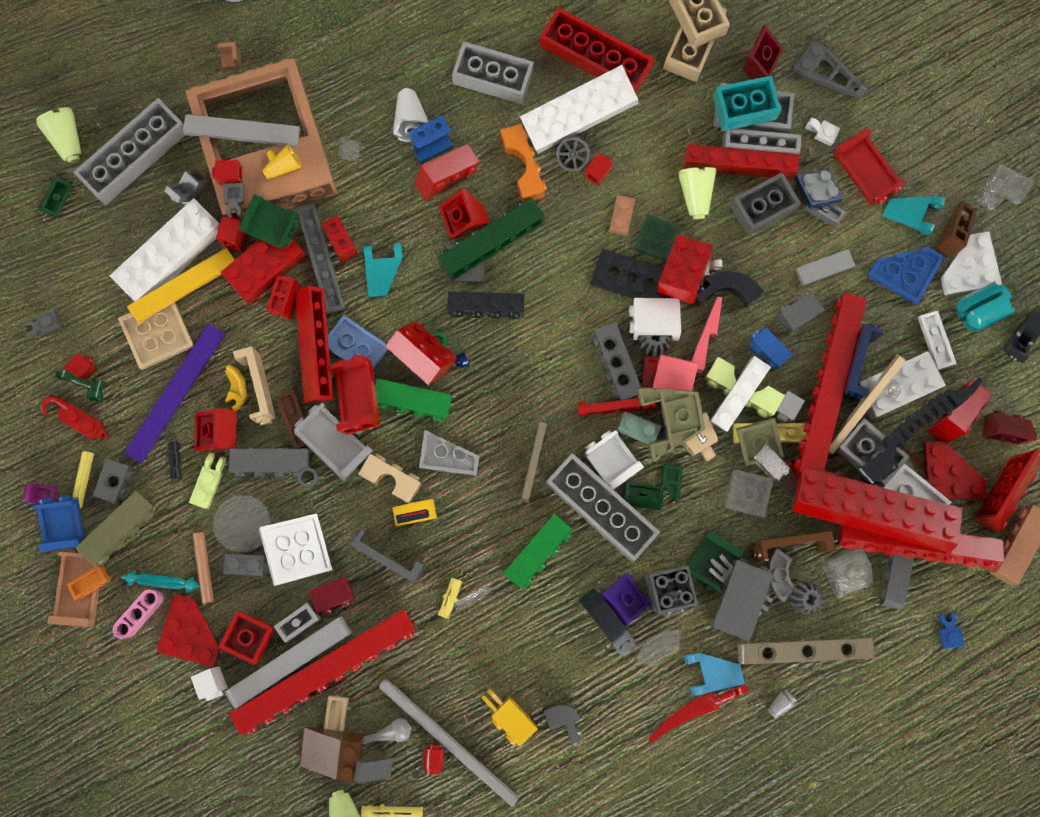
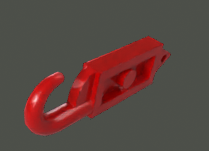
[41,395,109,441]

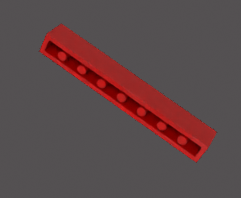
[838,524,1004,570]

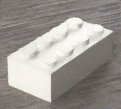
[858,351,946,420]

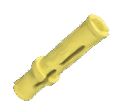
[361,804,423,817]

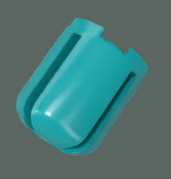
[956,281,1015,332]

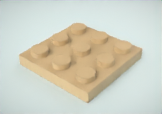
[118,302,194,370]

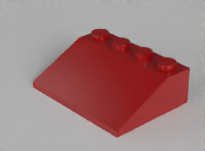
[973,450,1039,533]

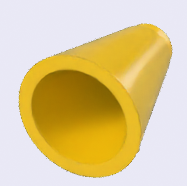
[262,144,302,179]

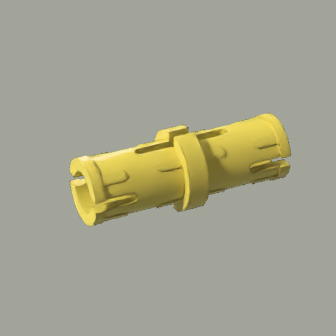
[438,578,463,619]

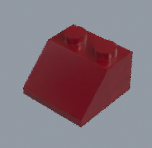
[743,26,784,80]
[982,411,1037,445]

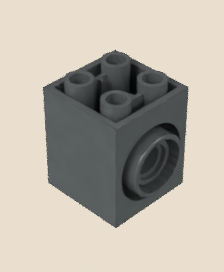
[644,565,698,616]

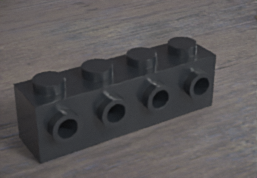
[448,291,525,319]

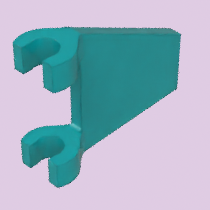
[882,196,946,236]
[363,243,403,298]

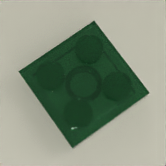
[633,214,682,262]

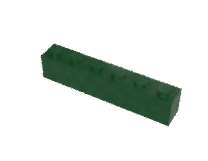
[438,198,545,281]

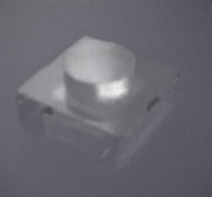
[338,138,361,161]

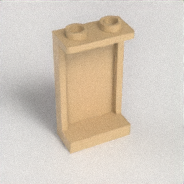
[233,346,276,426]

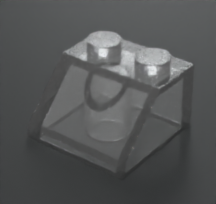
[821,549,873,599]

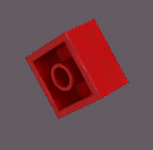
[218,610,276,665]

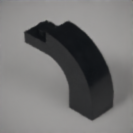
[695,271,764,307]
[1003,305,1040,363]
[579,588,636,657]

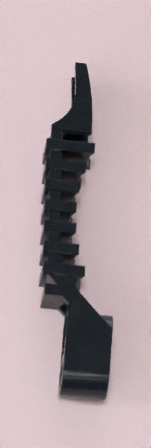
[856,377,983,485]

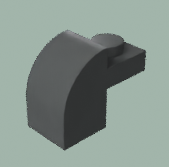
[164,169,210,206]
[543,703,582,744]

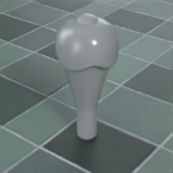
[363,718,412,745]

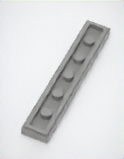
[183,114,300,147]

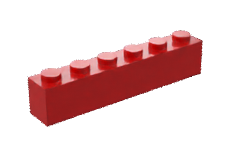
[683,144,799,180]
[295,286,333,404]

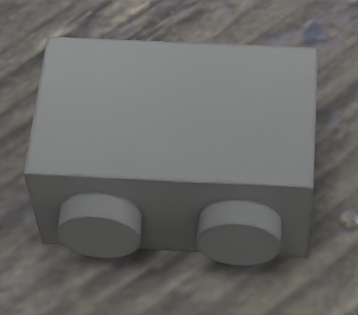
[274,603,322,643]

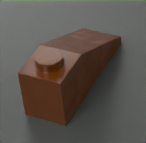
[936,201,977,258]

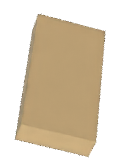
[323,695,349,731]

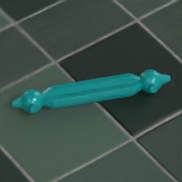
[121,570,200,593]

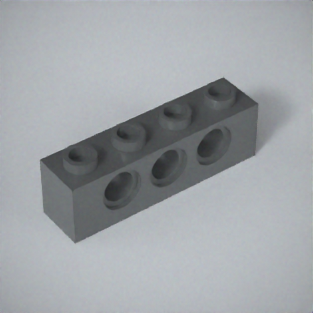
[592,322,641,401]

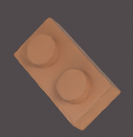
[609,195,635,236]

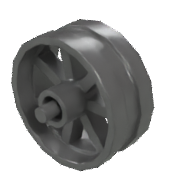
[556,137,590,171]

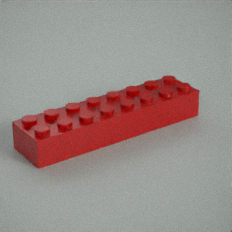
[792,467,962,553]

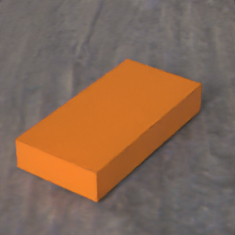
[66,565,111,602]

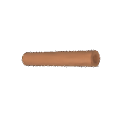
[192,532,214,604]

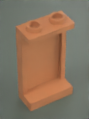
[47,548,99,627]

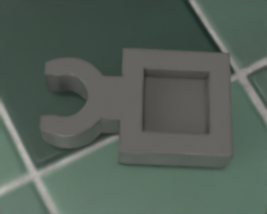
[223,183,245,218]
[24,310,62,337]

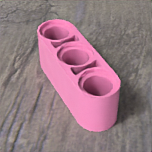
[113,590,164,639]

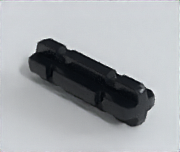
[168,441,182,480]

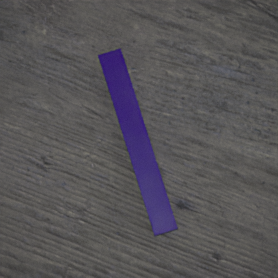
[124,324,226,463]

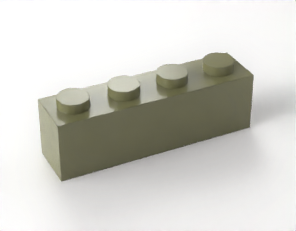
[76,491,155,568]

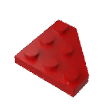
[923,442,987,500]
[156,594,220,667]

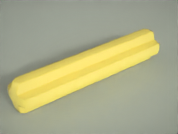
[72,451,94,508]

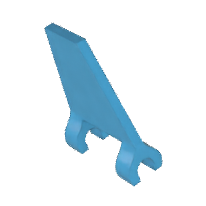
[683,653,745,696]

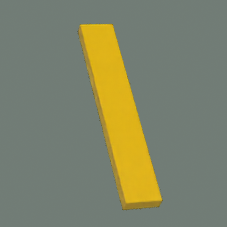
[127,248,234,324]

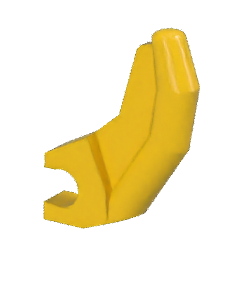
[225,364,248,411]

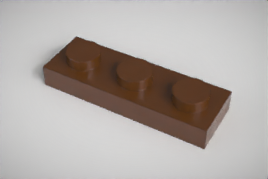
[275,390,307,449]

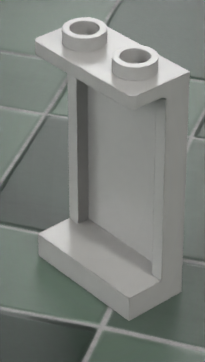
[294,403,373,481]

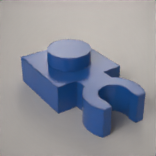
[938,613,965,649]

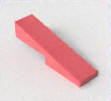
[690,297,722,373]

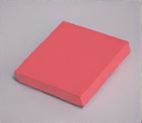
[652,354,699,391]

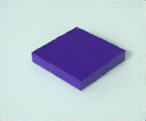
[600,573,651,626]

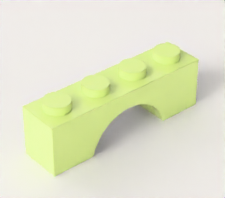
[704,357,785,418]

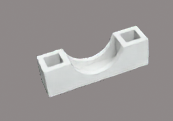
[710,356,771,431]

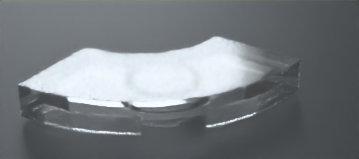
[635,630,682,666]

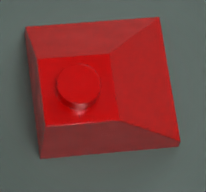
[439,189,490,240]

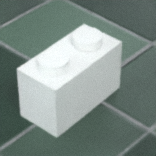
[191,666,228,701]

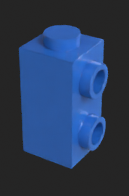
[749,327,793,371]

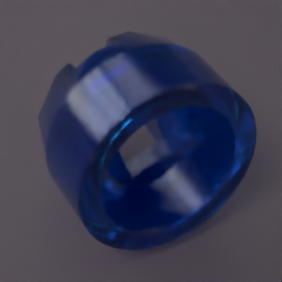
[455,352,470,368]

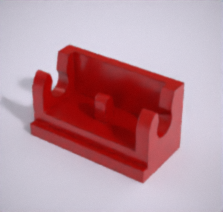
[266,275,302,320]

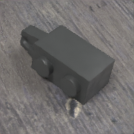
[223,554,271,576]

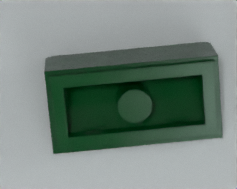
[38,176,73,218]
[623,481,664,510]

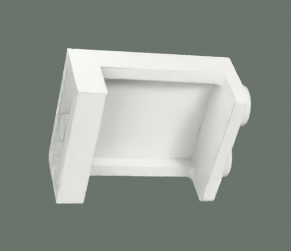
[629,298,681,341]
[584,430,644,490]

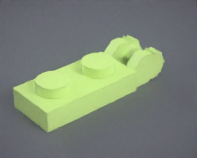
[189,452,226,510]

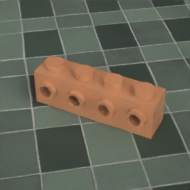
[989,505,1040,585]

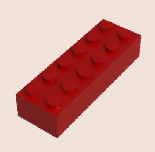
[540,7,655,96]

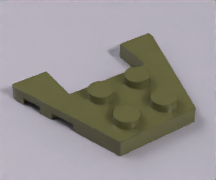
[637,387,705,461]

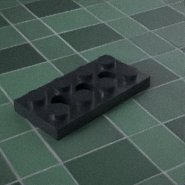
[590,249,666,299]

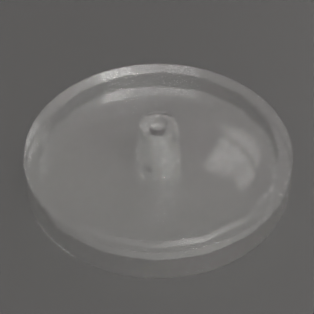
[213,495,271,552]

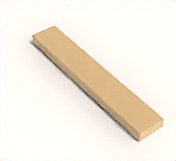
[829,354,906,454]

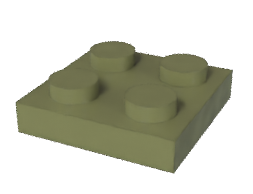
[736,418,784,466]

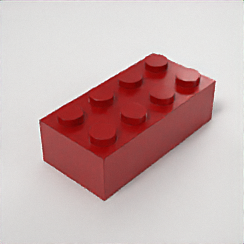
[220,239,306,306]

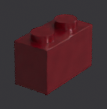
[308,576,356,615]

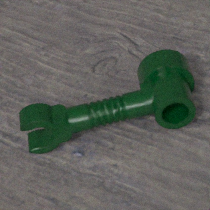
[55,369,105,402]

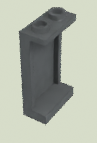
[351,529,426,583]
[708,558,774,642]

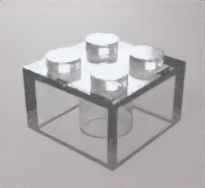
[723,470,774,518]

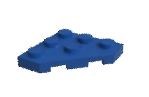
[866,247,945,305]

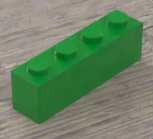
[375,379,453,422]
[503,514,572,589]

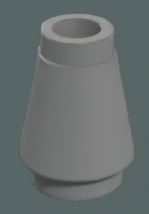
[768,689,797,719]

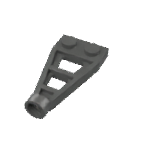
[792,40,869,100]

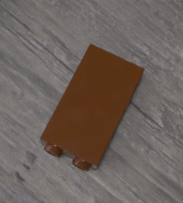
[751,531,835,562]

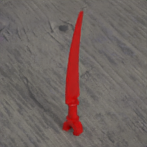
[649,684,749,743]

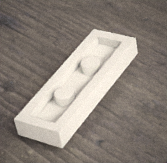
[917,311,957,370]

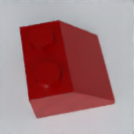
[194,408,237,451]

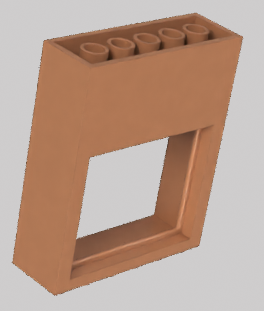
[185,58,338,221]

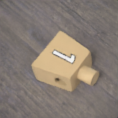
[681,412,718,461]

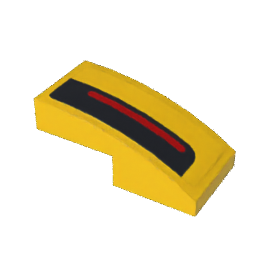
[392,499,437,526]

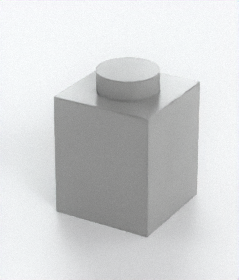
[775,391,805,423]

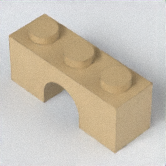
[358,453,422,504]

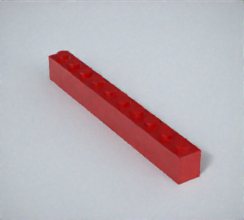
[794,292,867,476]
[229,609,417,735]

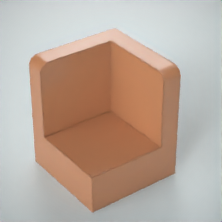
[217,42,242,71]

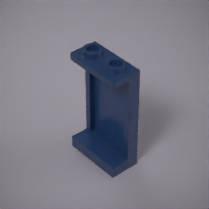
[842,324,884,402]

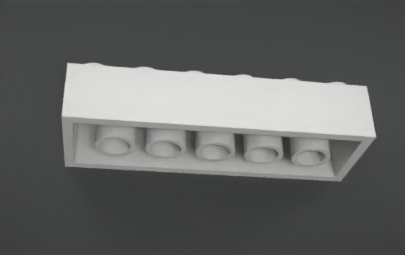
[520,65,638,154]
[110,198,220,301]

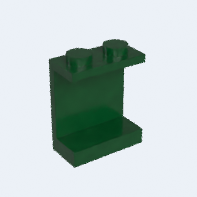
[239,194,301,250]
[686,531,744,593]

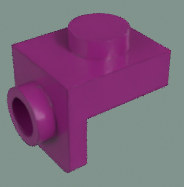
[23,483,58,504]

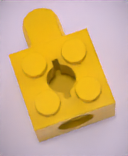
[481,688,538,747]

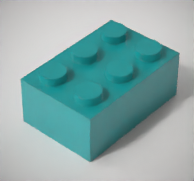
[713,76,781,131]

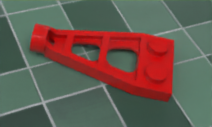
[578,398,656,416]

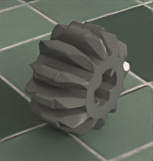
[639,335,672,357]
[789,581,824,615]

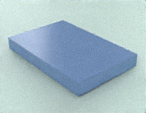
[328,314,389,370]

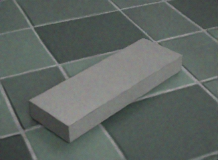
[795,249,856,287]

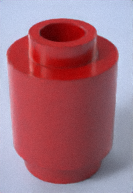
[423,743,444,775]

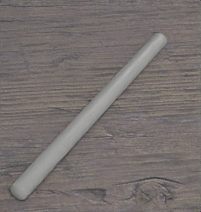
[379,679,519,807]

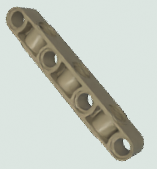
[737,638,875,664]

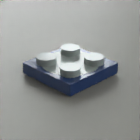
[794,168,844,209]

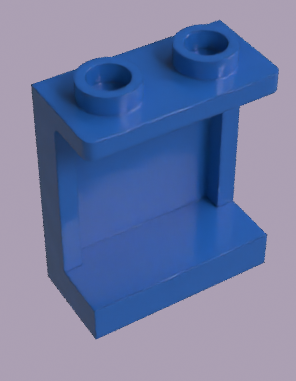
[409,115,453,164]
[32,495,85,552]

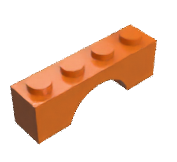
[500,124,547,202]

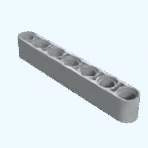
[225,616,352,709]

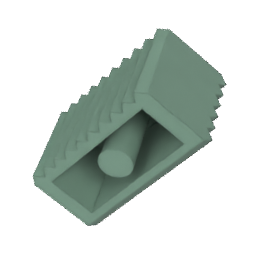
[617,412,661,444]

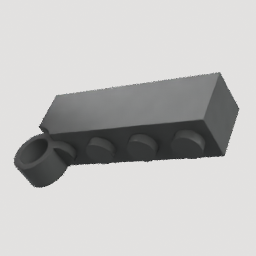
[229,449,319,488]

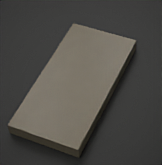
[521,422,547,503]

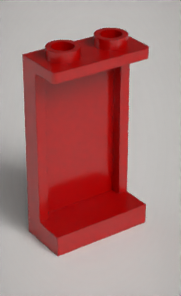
[833,127,907,207]
[329,355,381,435]

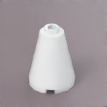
[393,88,429,142]

